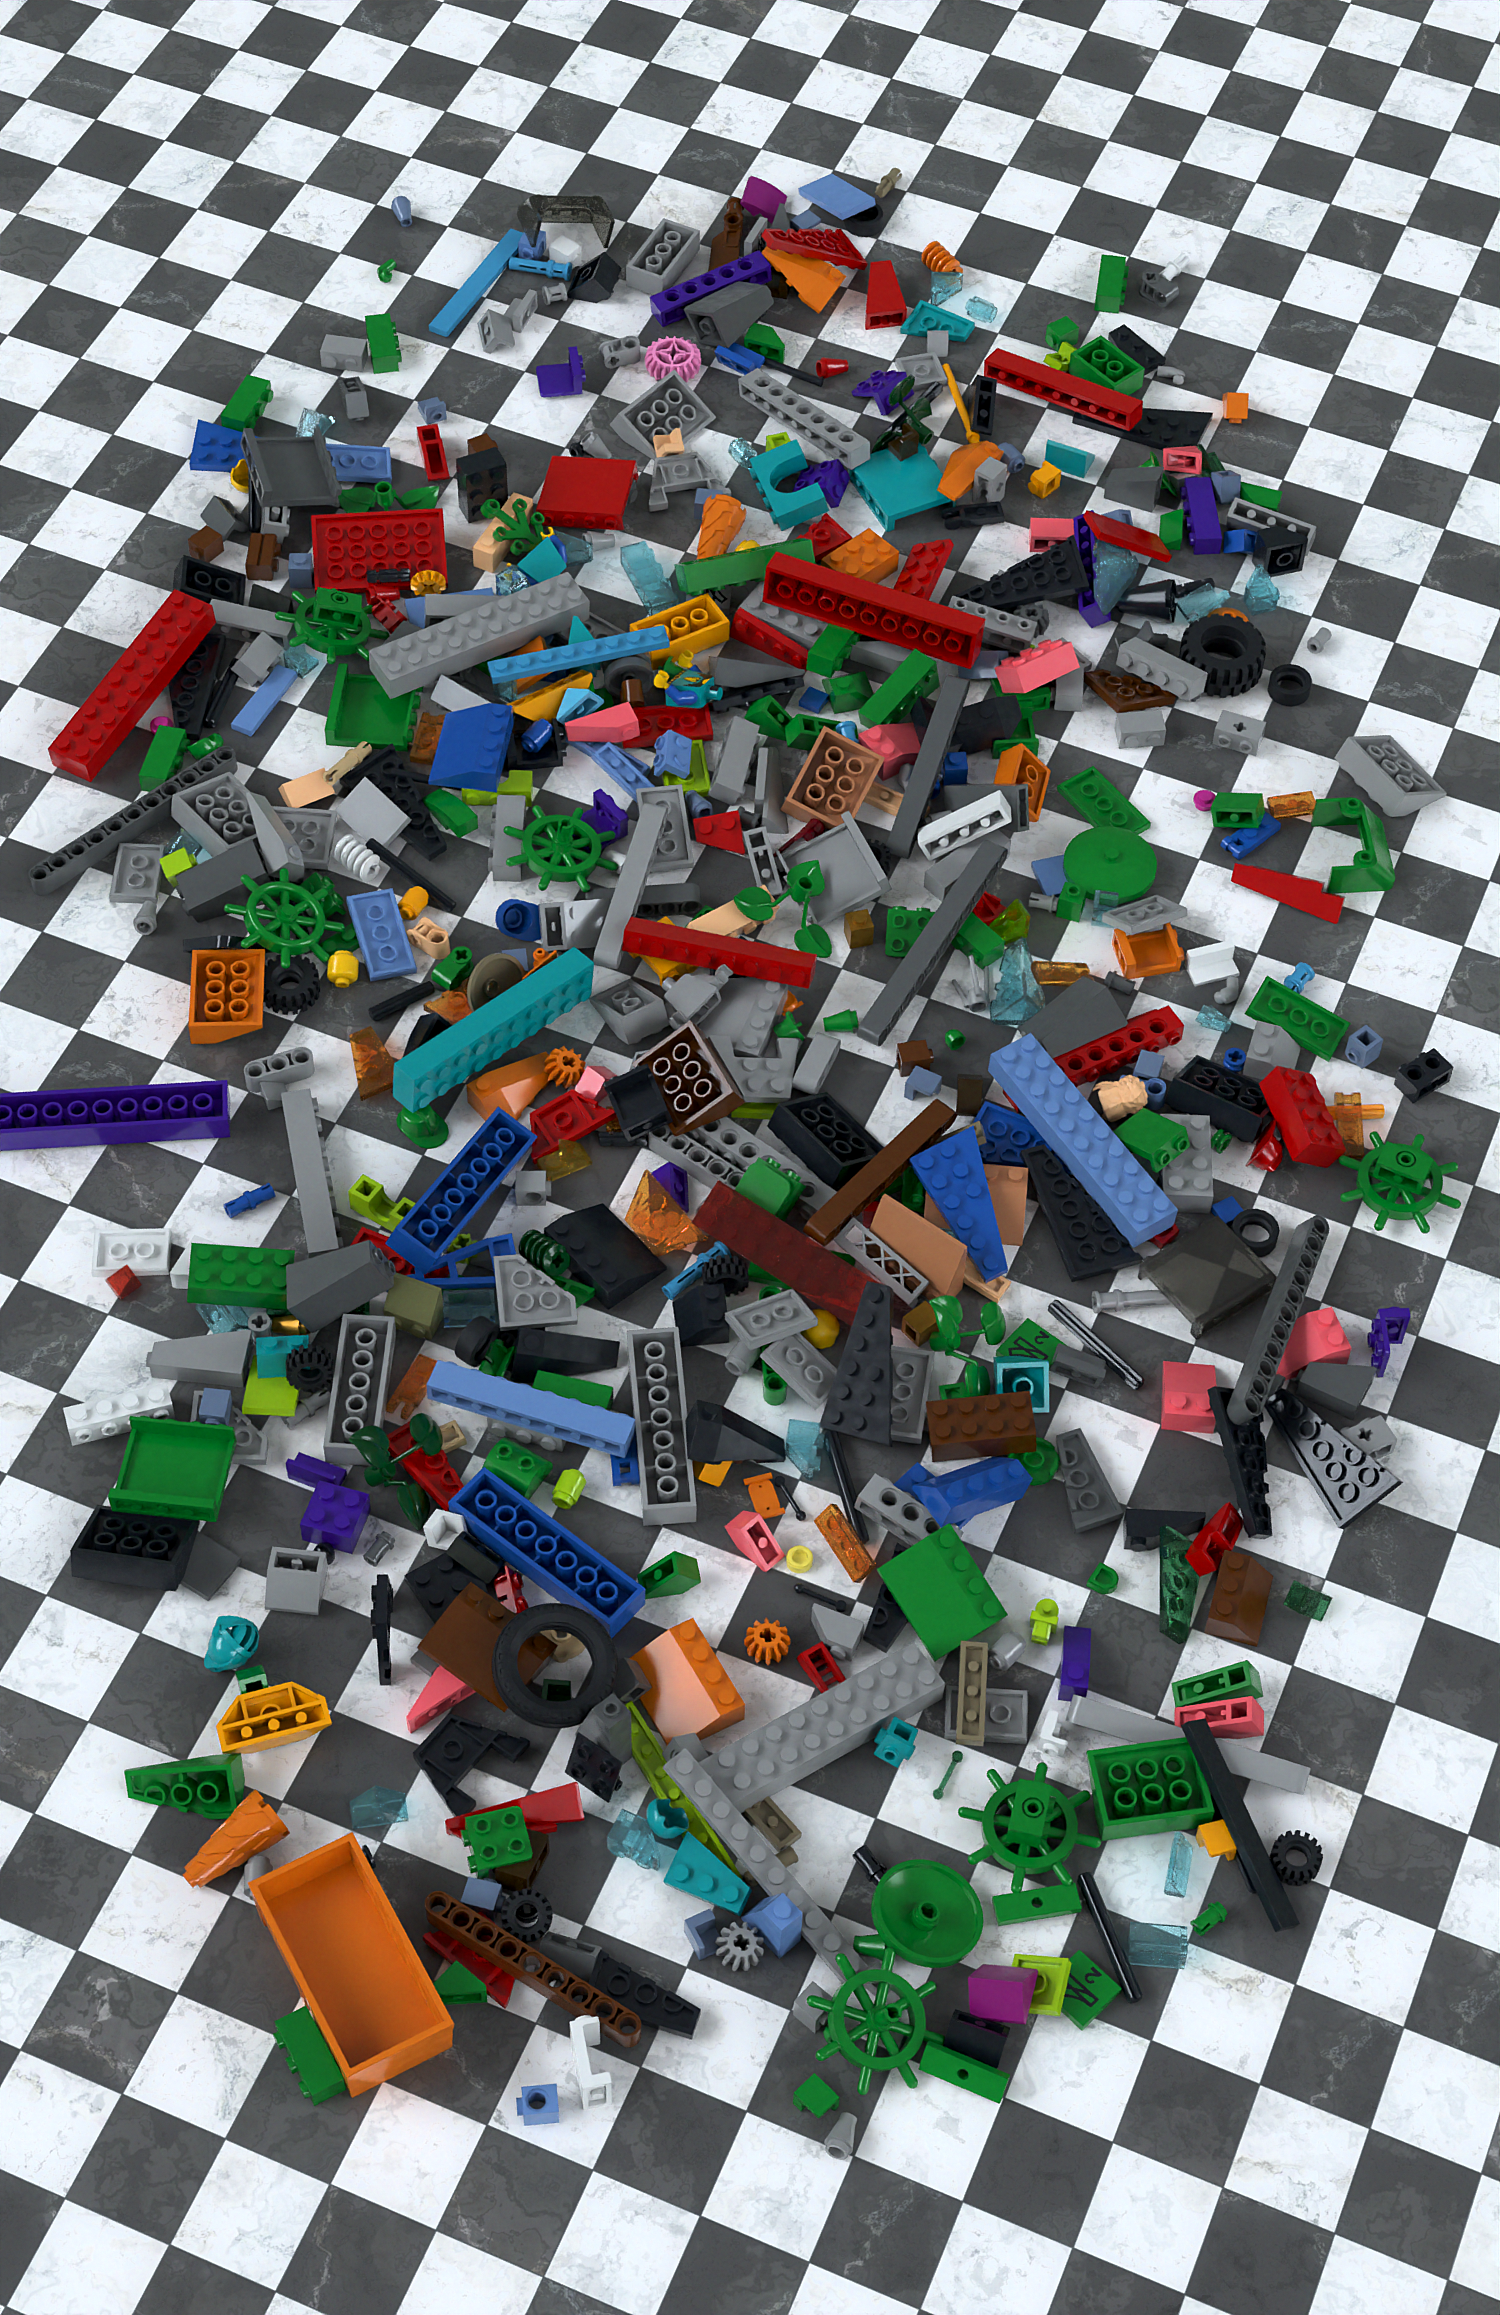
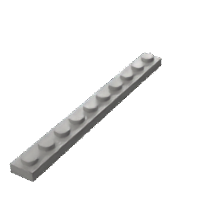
[663,1748,869,1983]

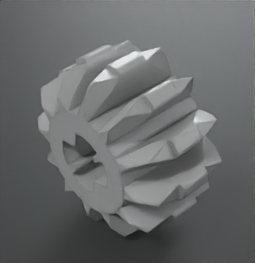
[715,1922,764,1971]

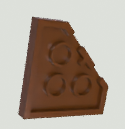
[1083,669,1176,713]

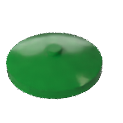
[1063,826,1157,904]
[871,1859,983,1968]

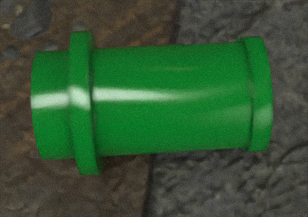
[1190,1901,1228,1936]

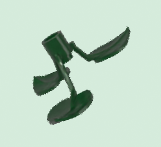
[871,375,934,454]
[349,1413,443,1531]

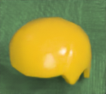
[230,459,249,494]
[800,1309,840,1349]

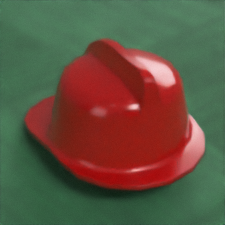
[1245,1120,1283,1172]

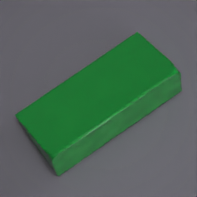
[1159,509,1184,550]

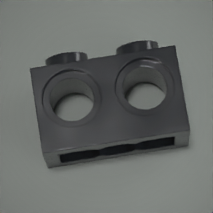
[1394,1048,1454,1104]

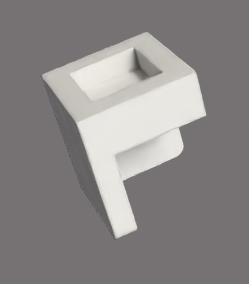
[423,1509,469,1550]

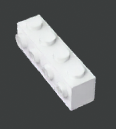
[918,790,1011,861]
[63,1383,175,1446]

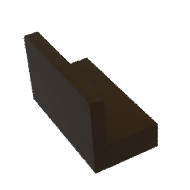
[765,266,791,300]

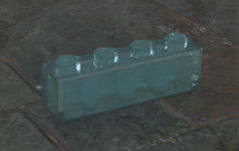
[620,541,680,616]

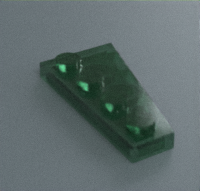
[1159,1525,1200,1644]

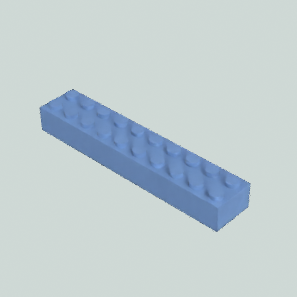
[988,1033,1178,1248]

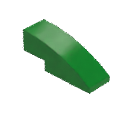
[422,789,478,838]

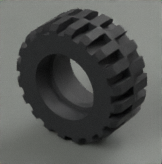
[1178,614,1266,698]

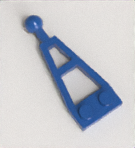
[385,1233,516,1293]

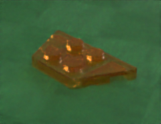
[624,1169,708,1257]

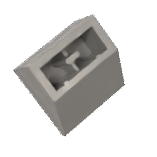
[265,1546,328,1615]

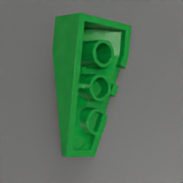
[124,1753,245,1819]

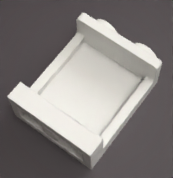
[570,2015,612,2110]

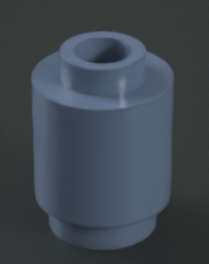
[998,442,1025,473]

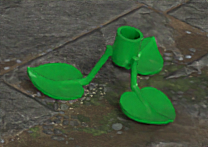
[338,481,439,513]
[734,860,832,958]
[929,1295,1006,1397]

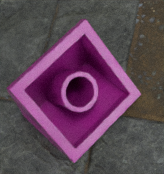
[968,1964,1038,2025]

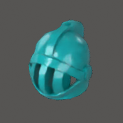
[204,1615,259,1672]

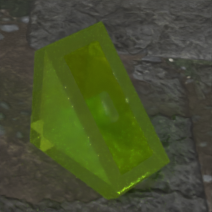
[988,898,1030,945]

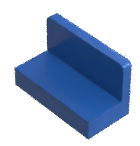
[714,342,765,375]

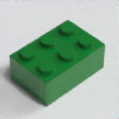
[1069,335,1145,396]

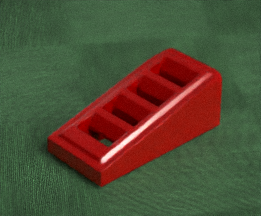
[796,1641,847,1693]

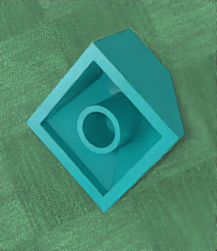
[993,1356,1049,1413]

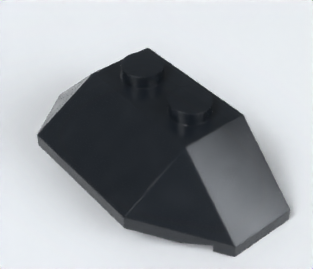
[954,695,1022,756]

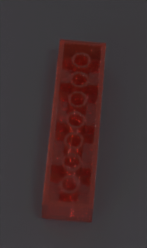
[691,1180,883,1326]

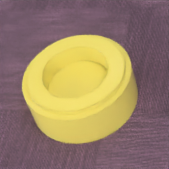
[786,1545,813,1573]

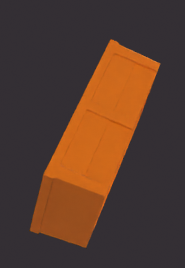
[248,1832,454,2098]

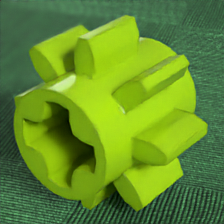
[447,1233,478,1264]

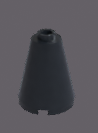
[1115,579,1177,624]

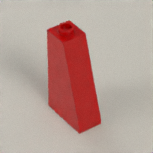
[865,260,907,330]

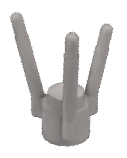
[952,955,991,1012]

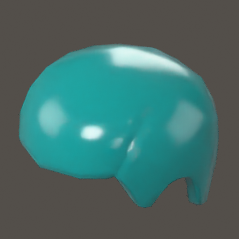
[646,1798,689,1839]

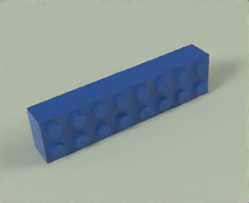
[385,1107,537,1275]
[448,1467,645,1639]

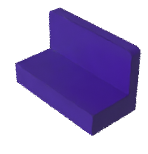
[649,1161,689,1216]
[286,1452,347,1488]

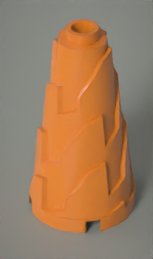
[696,494,747,560]
[182,1789,290,1888]

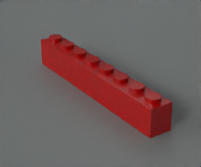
[984,348,1143,431]
[622,917,817,989]

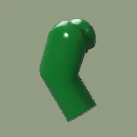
[377,259,397,283]

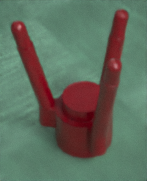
[773,818,825,857]

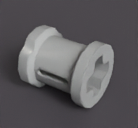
[542,282,567,305]
[248,1312,273,1344]

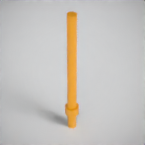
[942,363,980,444]

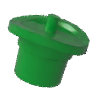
[657,655,684,682]
[773,1011,805,1042]

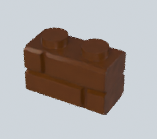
[245,533,282,581]

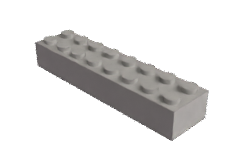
[627,1327,697,1526]

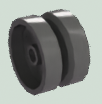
[601,652,654,698]

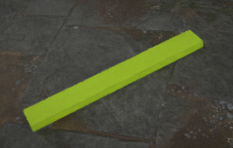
[624,1701,742,1880]

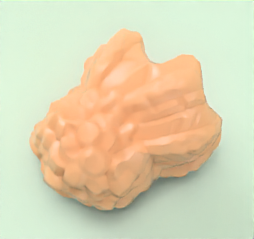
[1092,1075,1148,1122]

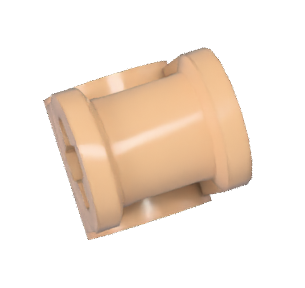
[406,917,450,960]

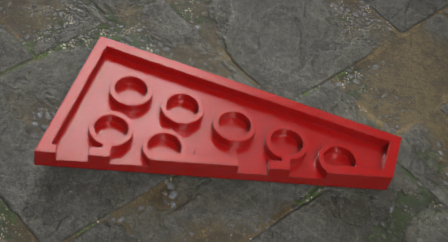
[761,229,868,270]

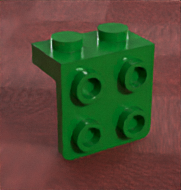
[885,906,935,958]
[461,1806,533,1880]

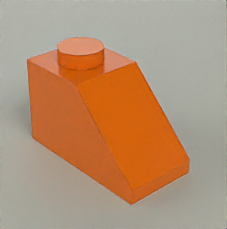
[1222,392,1249,424]

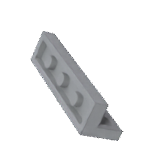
[834,1217,930,1309]

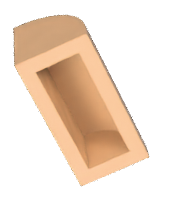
[278,768,335,808]

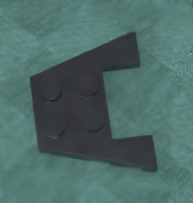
[371,1574,394,1686]
[413,1714,530,1817]

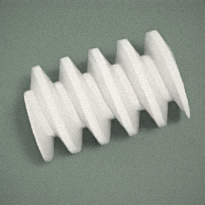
[330,834,380,883]

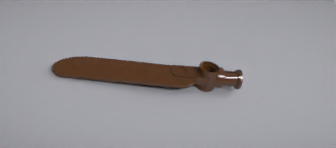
[708,197,744,272]

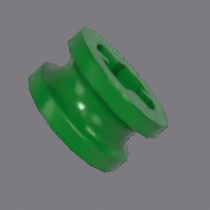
[1211,1129,1232,1154]

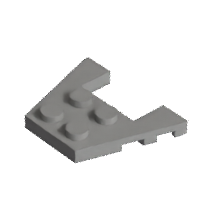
[648,452,731,512]
[708,1035,799,1103]

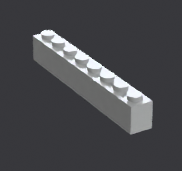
[281,1088,344,1258]

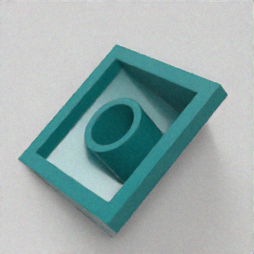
[1045,439,1096,478]

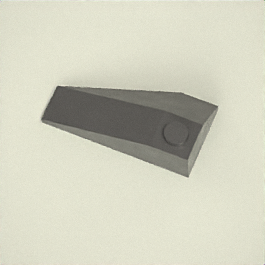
[708,656,805,691]

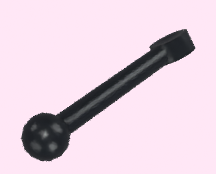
[775,1476,806,1521]
[794,1583,846,1612]

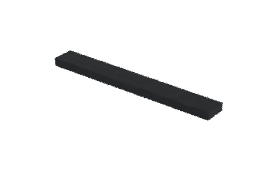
[1181,1719,1300,1932]

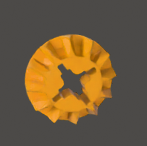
[410,570,446,597]

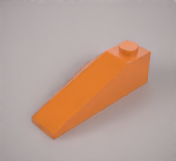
[937,440,1004,502]
[466,1051,550,1121]

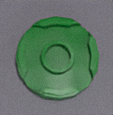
[1008,1437,1060,1486]

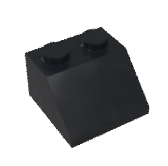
[567,252,622,303]
[1252,526,1308,579]
[672,1283,730,1347]

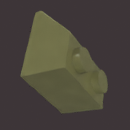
[383,1273,444,1340]

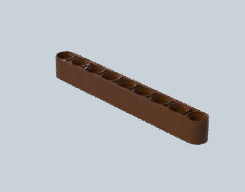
[803,1099,958,1247]
[425,1891,641,2048]

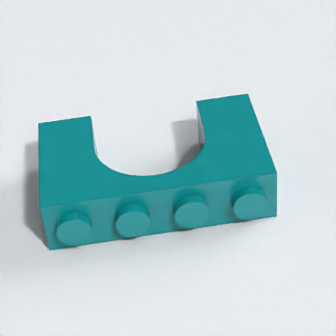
[749,439,829,531]

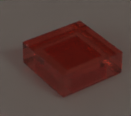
[105,1265,142,1301]

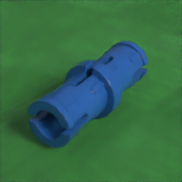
[223,1183,276,1219]

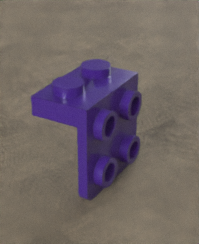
[536,346,586,398]
[852,370,914,415]
[792,459,850,508]
[572,788,629,853]
[1367,1307,1411,1378]

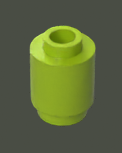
[552,1469,586,1510]

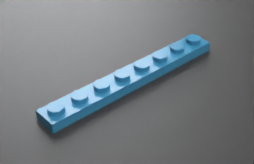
[487,625,670,684]

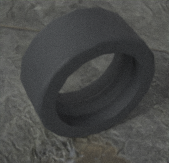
[845,203,883,237]
[1267,664,1312,707]
[1230,1209,1280,1258]
[455,1316,501,1367]

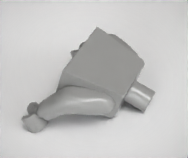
[662,964,734,1030]

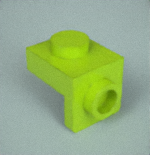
[1043,342,1077,371]

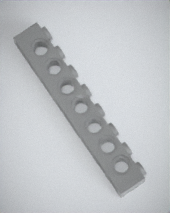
[738,368,870,470]
[684,1117,837,1220]

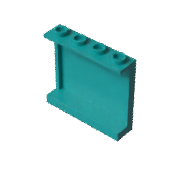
[848,443,956,532]

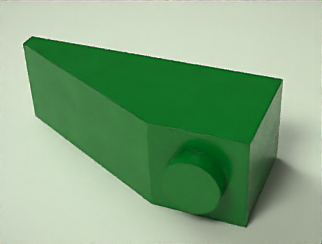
[785,714,858,751]
[1171,1660,1264,1707]

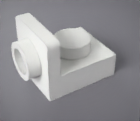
[1037,1709,1067,1757]

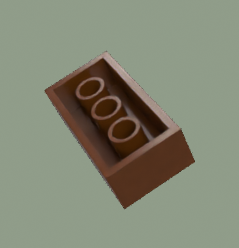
[926,1391,1036,1462]

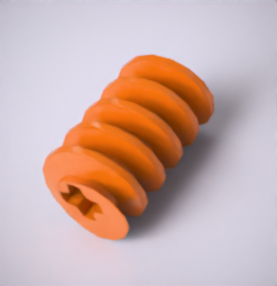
[921,241,963,285]

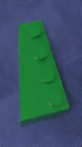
[858,649,940,729]

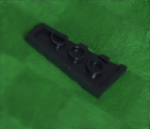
[863,1543,908,1653]

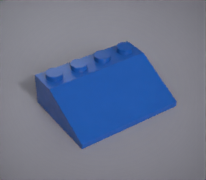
[428,703,514,792]

